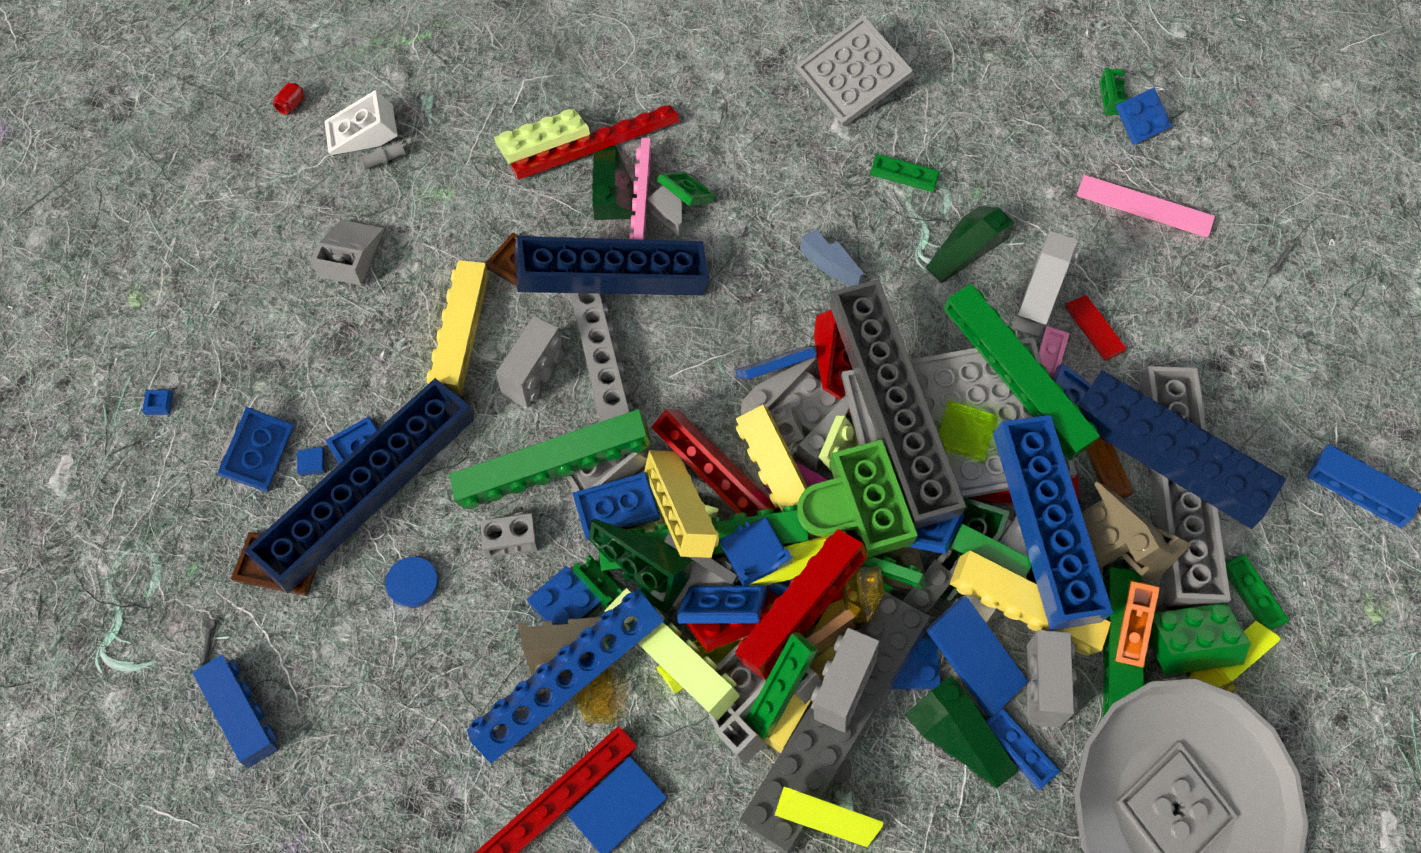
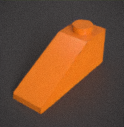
[1115,580,1160,667]

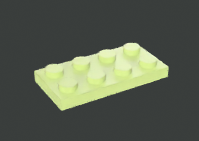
[494,109,590,164]

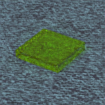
[938,400,998,464]

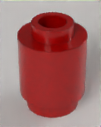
[272,82,305,115]

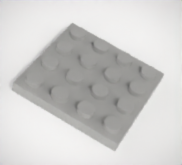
[795,15,914,127]

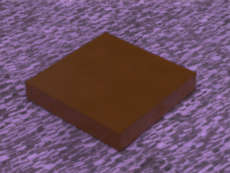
[486,233,518,286]

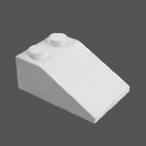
[325,90,398,155]

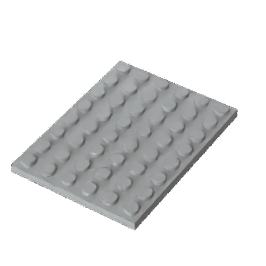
[841,337,1077,498]

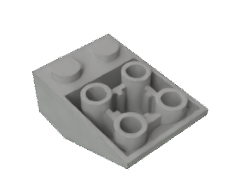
[311,220,384,286]

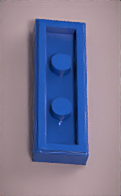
[986,708,1060,790]

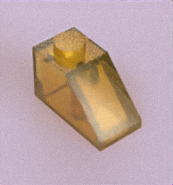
[842,567,884,625]

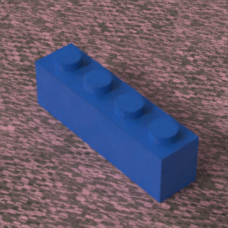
[1306,444,1421,528]
[192,654,278,769]

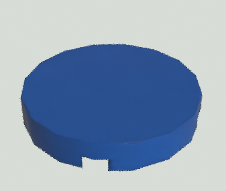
[385,557,439,608]

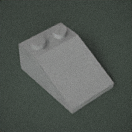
[567,416,648,492]

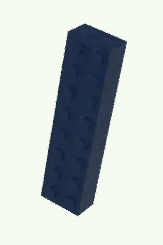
[514,236,709,295]
[1078,370,1287,529]

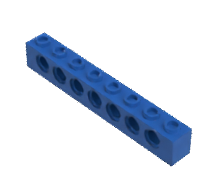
[467,588,664,764]

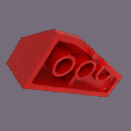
[814,309,853,400]

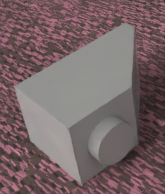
[646,186,682,238]

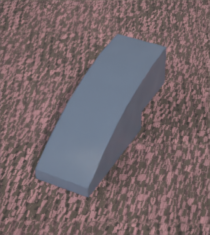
[800,229,864,286]

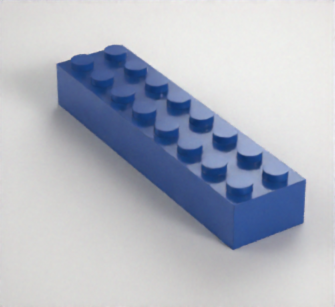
[993,415,1113,631]

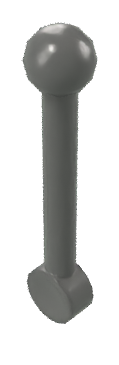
[1269,239,1296,275]
[197,619,217,669]

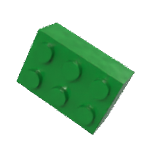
[1149,603,1251,675]

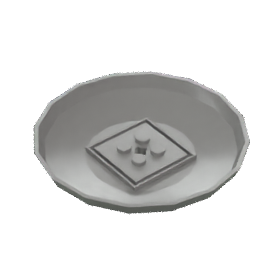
[1073,679,1309,853]

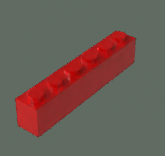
[651,409,780,517]
[735,529,868,680]

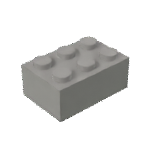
[496,317,564,408]
[811,628,879,733]
[1026,630,1077,728]

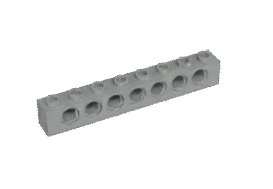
[570,293,633,422]

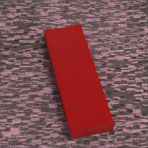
[1065,295,1126,361]

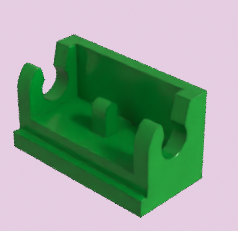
[1099,68,1128,115]
[573,555,624,610]

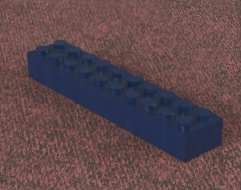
[244,378,474,594]

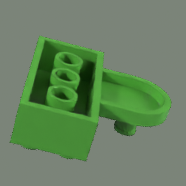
[797,439,918,558]

